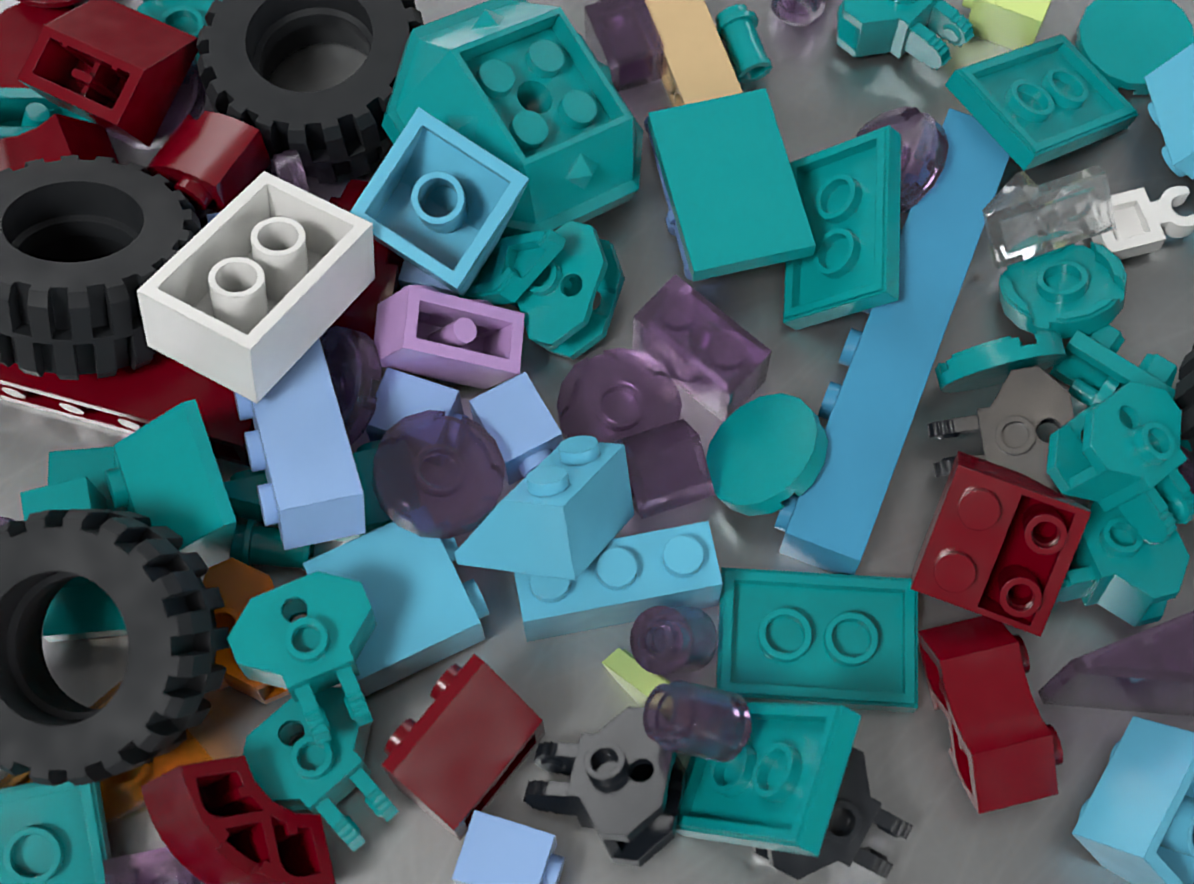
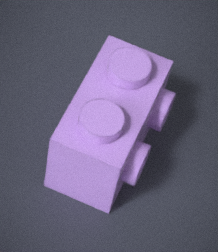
[371,285,525,390]

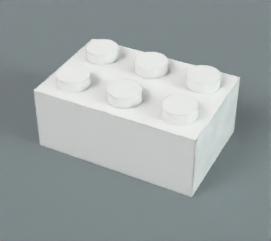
[137,171,375,403]

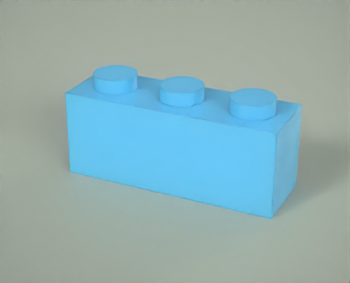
[514,521,723,642]

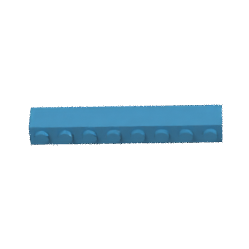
[774,108,1010,575]

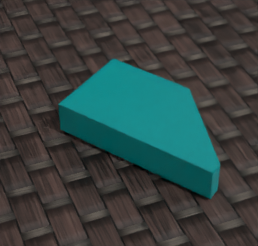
[458,229,566,306]

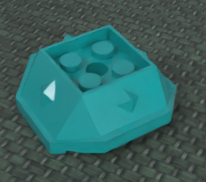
[381,0,643,238]

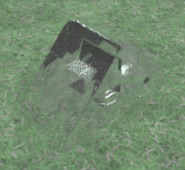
[982,165,1116,269]

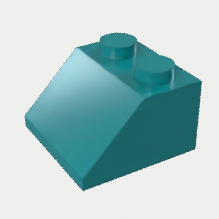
[105,399,237,568]

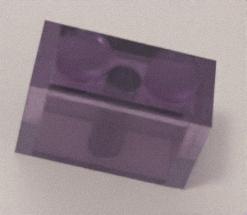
[632,274,772,422]

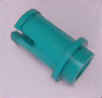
[715,4,773,83]
[230,519,315,571]

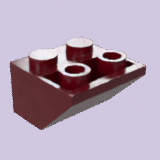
[17,0,198,148]
[911,451,1091,637]
[381,654,545,840]

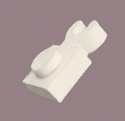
[1081,186,1194,260]

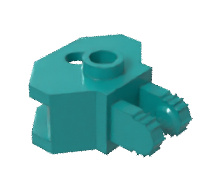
[836,0,974,70]
[510,220,625,360]
[1046,381,1194,544]
[1054,500,1190,627]
[227,571,377,745]
[242,686,399,852]

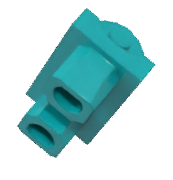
[1049,324,1178,407]

